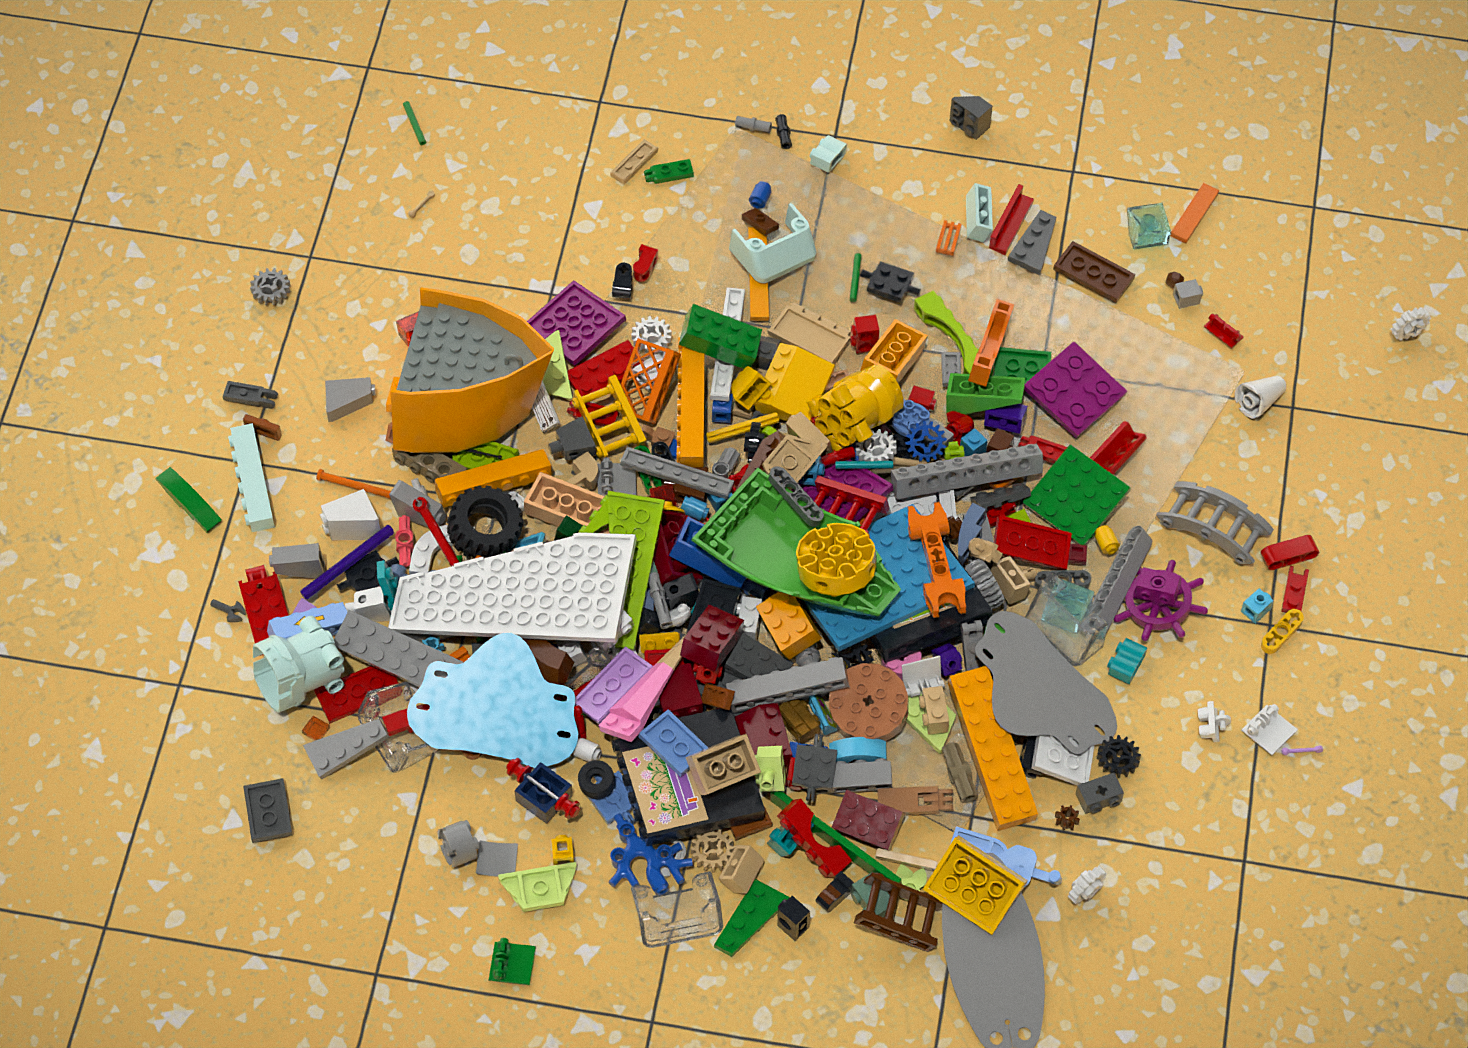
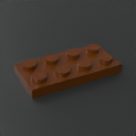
[1053,241,1135,303]

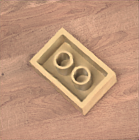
[685,734,761,795]

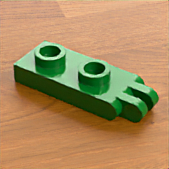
[644,159,694,184]

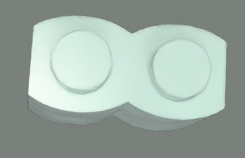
[809,135,847,173]

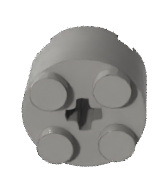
[437,820,479,867]

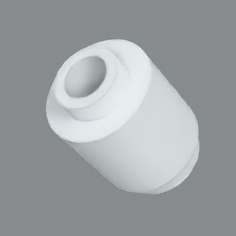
[572,738,602,762]

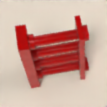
[814,476,890,538]

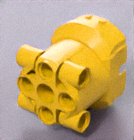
[806,364,904,451]

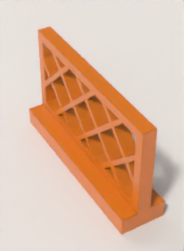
[619,338,681,424]

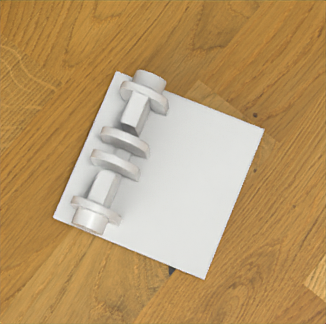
[902,656,945,697]
[1241,704,1298,755]

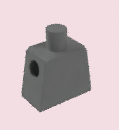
[548,417,596,460]

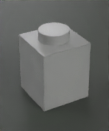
[1173,279,1203,309]

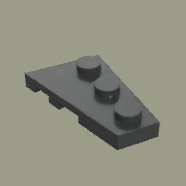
[970,483,1031,511]

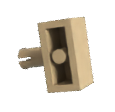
[991,556,1037,604]

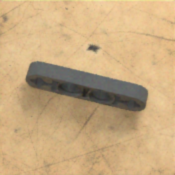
[768,466,824,527]

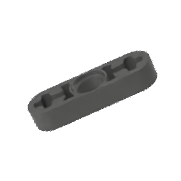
[1034,570,1091,591]

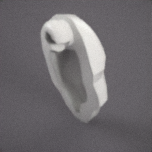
[666,604,691,629]

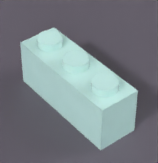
[966,183,993,242]

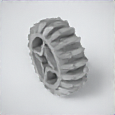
[965,559,1004,609]

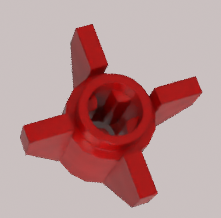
[945,411,974,446]

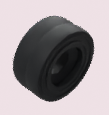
[578,760,615,799]

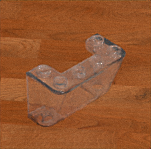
[1025,573,1108,666]

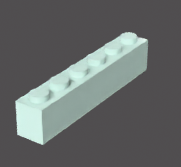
[228,423,275,532]

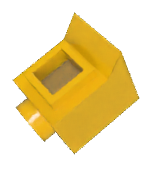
[551,835,574,865]

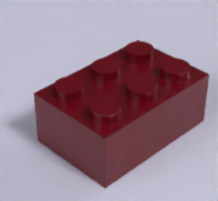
[680,605,744,671]
[831,790,905,851]

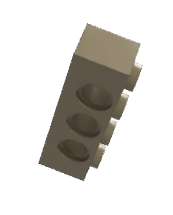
[392,448,467,483]

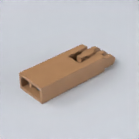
[877,786,953,815]

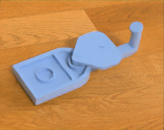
[951,826,1062,887]

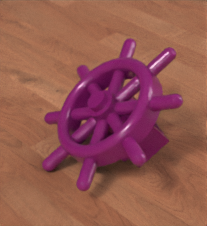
[1113,560,1208,641]

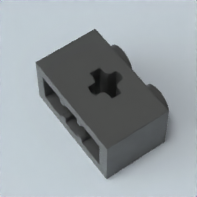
[1075,773,1124,814]

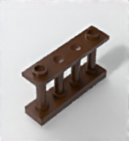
[854,872,943,952]

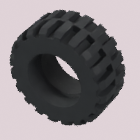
[447,485,524,559]

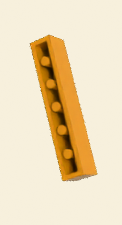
[435,449,551,508]

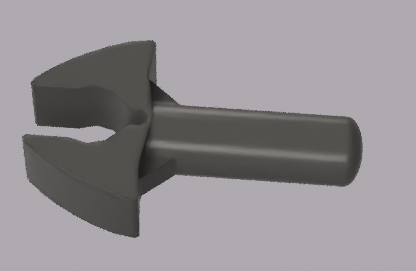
[210,599,246,622]

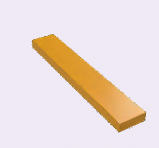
[748,227,769,321]

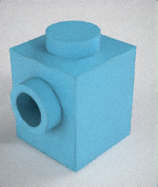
[1241,588,1274,624]

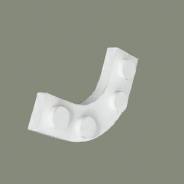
[409,525,475,575]

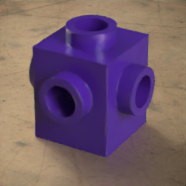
[931,643,962,676]

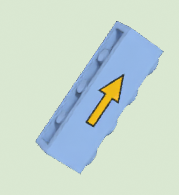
[267,602,347,639]

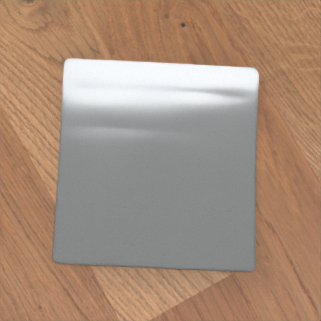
[476,840,518,877]

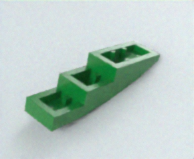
[155,467,222,533]

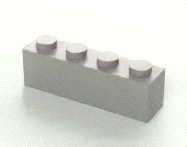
[815,758,893,794]

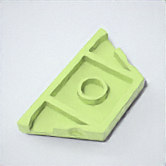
[543,330,573,401]
[906,694,956,754]
[498,862,577,912]

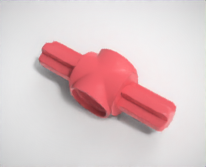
[395,515,414,568]

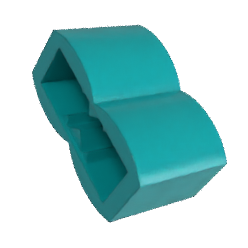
[1107,638,1147,684]

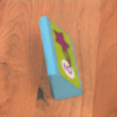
[809,695,838,735]

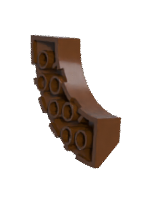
[522,638,575,697]

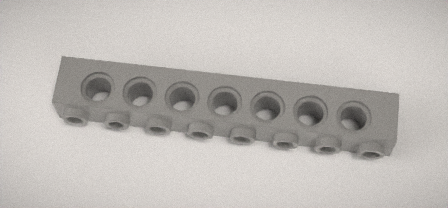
[891,444,1043,499]

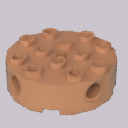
[829,663,909,741]

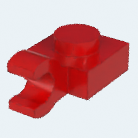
[986,502,1016,527]

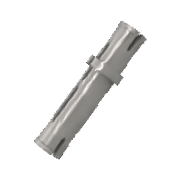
[649,572,673,629]

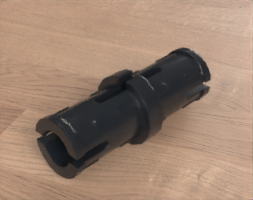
[775,114,792,149]

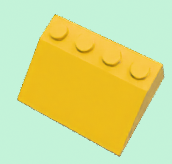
[754,343,835,421]
[923,835,1028,935]

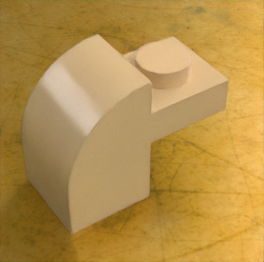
[566,451,598,491]

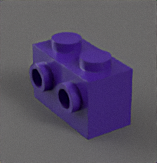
[984,404,1028,434]

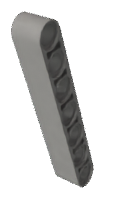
[1080,525,1153,643]

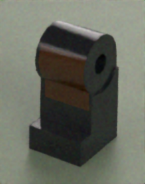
[815,871,854,912]

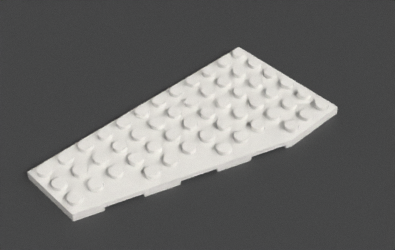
[388,533,637,642]

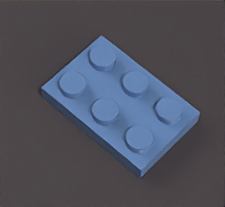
[639,710,708,777]

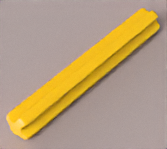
[706,412,779,443]

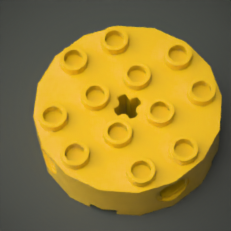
[796,523,877,597]

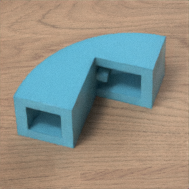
[829,737,886,763]

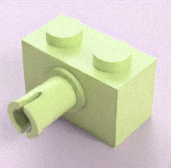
[755,746,786,792]

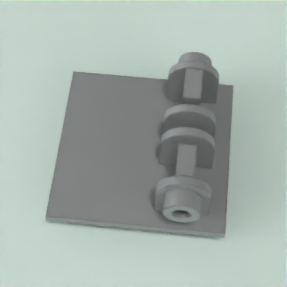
[597,458,636,496]

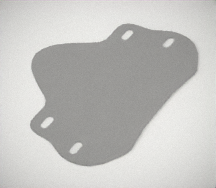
[975,611,1117,754]

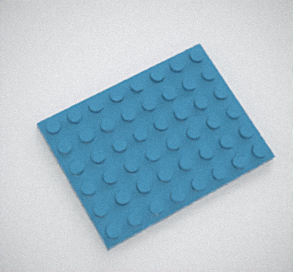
[800,504,975,651]

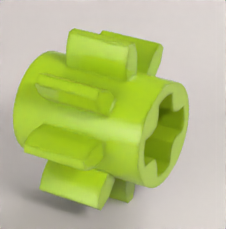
[944,441,965,460]

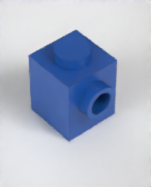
[712,394,733,423]

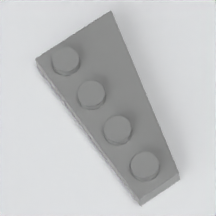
[303,719,390,779]

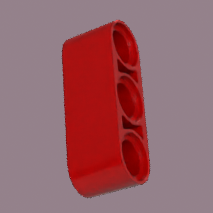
[1260,535,1320,570]

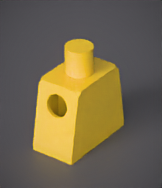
[731,366,771,410]

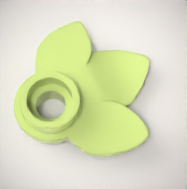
[896,864,927,901]

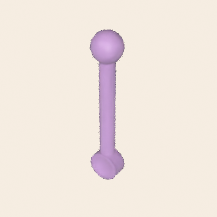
[1281,746,1323,755]

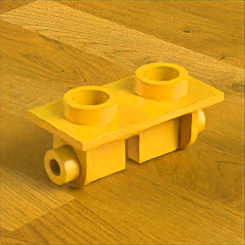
[639,631,680,653]

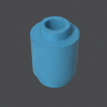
[681,496,709,521]

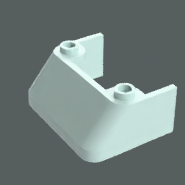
[729,203,817,283]

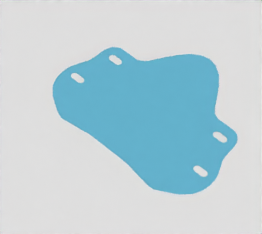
[407,633,578,768]

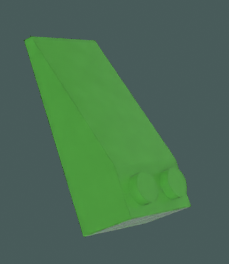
[946,373,1025,414]

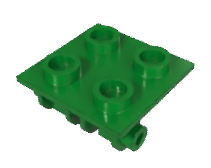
[488,938,536,985]

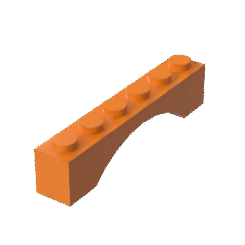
[968,299,1014,387]

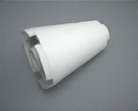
[1235,376,1286,419]

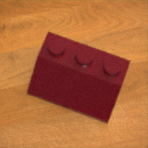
[734,703,792,767]

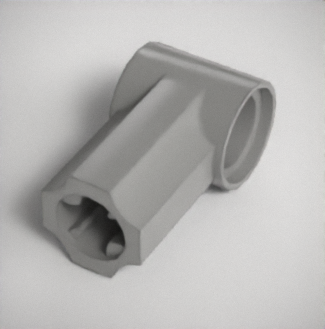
[712,447,740,478]

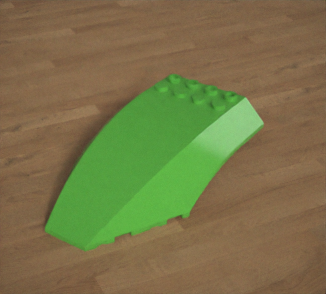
[691,468,901,616]

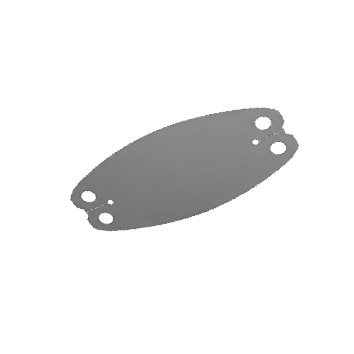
[942,853,1045,1048]

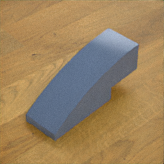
[958,503,986,565]

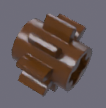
[946,516,962,540]
[1055,805,1080,831]

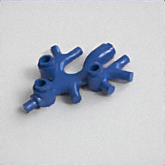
[609,813,693,895]

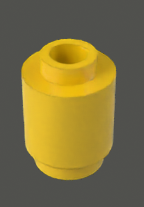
[1095,525,1120,555]

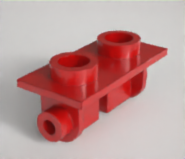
[1204,313,1244,348]

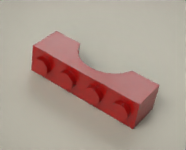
[777,799,852,878]

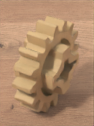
[691,829,735,872]

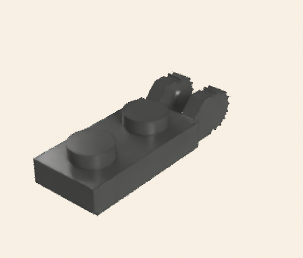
[222,381,278,409]

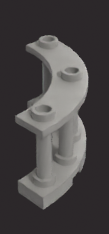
[1156,481,1274,564]

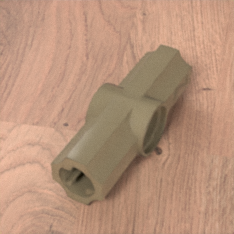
[941,742,978,803]

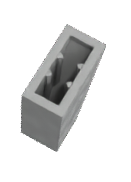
[325,377,376,422]
[389,480,446,527]
[269,543,325,579]

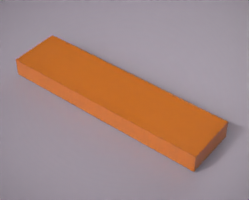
[1170,183,1219,243]

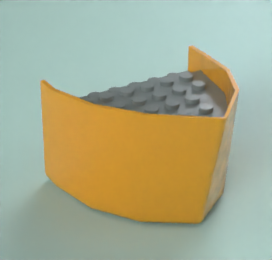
[386,287,554,453]

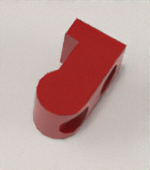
[633,244,658,282]

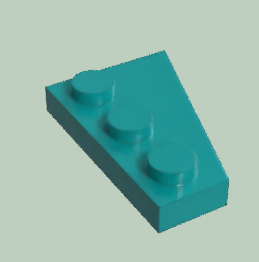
[377,561,399,610]

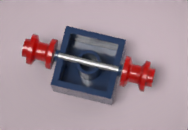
[506,758,580,824]

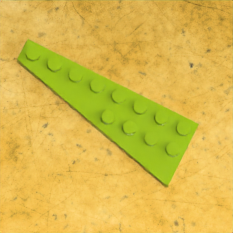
[607,491,665,651]

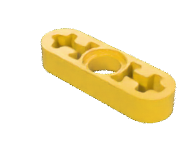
[1261,609,1304,654]

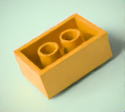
[756,591,822,660]

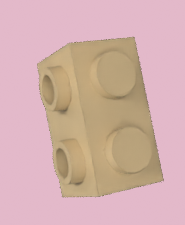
[919,686,949,735]
[719,845,764,894]

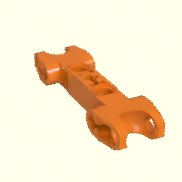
[907,502,966,618]

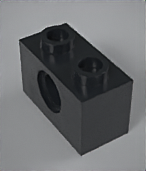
[777,896,810,941]

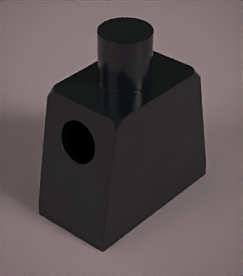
[663,573,699,611]

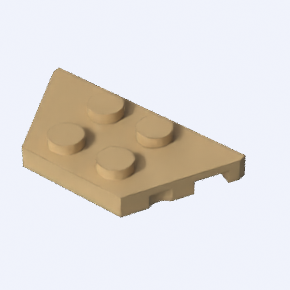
[762,434,828,490]

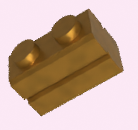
[779,698,821,744]

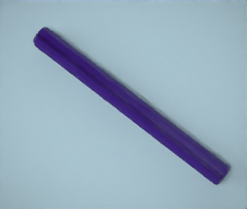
[300,525,394,600]

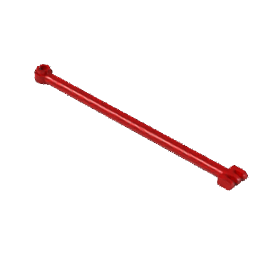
[412,497,459,567]

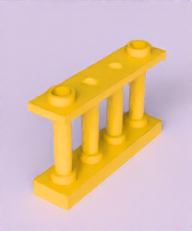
[572,375,646,460]

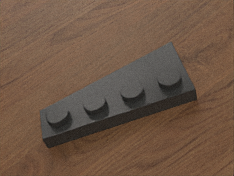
[1007,210,1057,275]

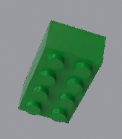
[679,304,762,369]

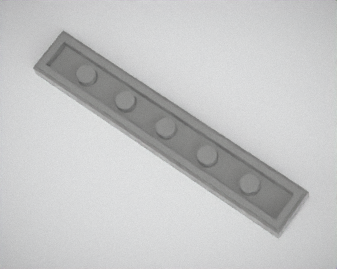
[620,447,734,500]

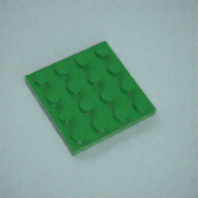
[1023,444,1131,545]

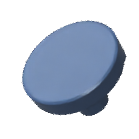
[892,400,930,437]

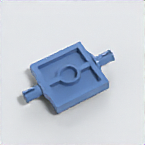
[588,771,635,825]

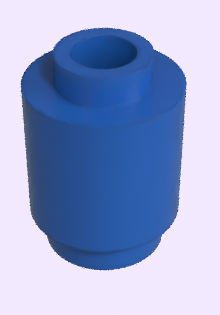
[749,181,772,209]

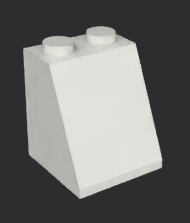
[319,489,380,540]

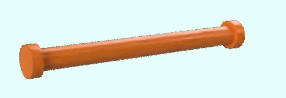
[316,469,391,499]

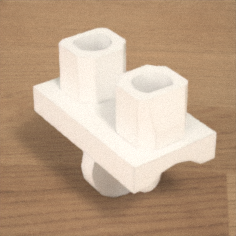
[1198,701,1231,742]

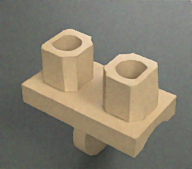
[968,538,1003,563]

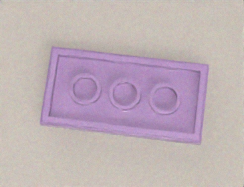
[575,646,653,724]

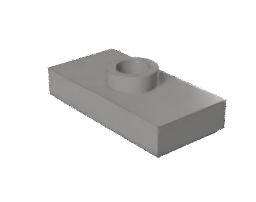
[941,352,961,387]

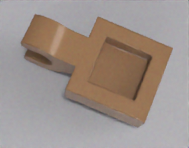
[642,425,675,449]

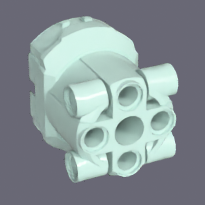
[253,616,344,713]

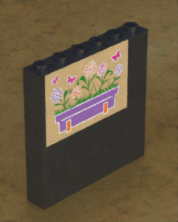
[611,707,765,846]

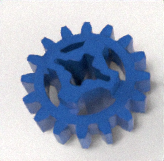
[905,420,947,462]

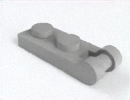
[960,620,986,671]

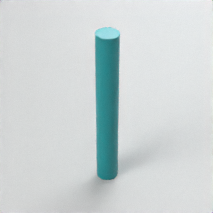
[835,461,893,469]

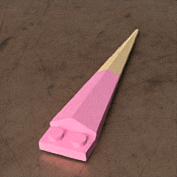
[599,636,685,742]

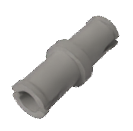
[735,116,772,133]

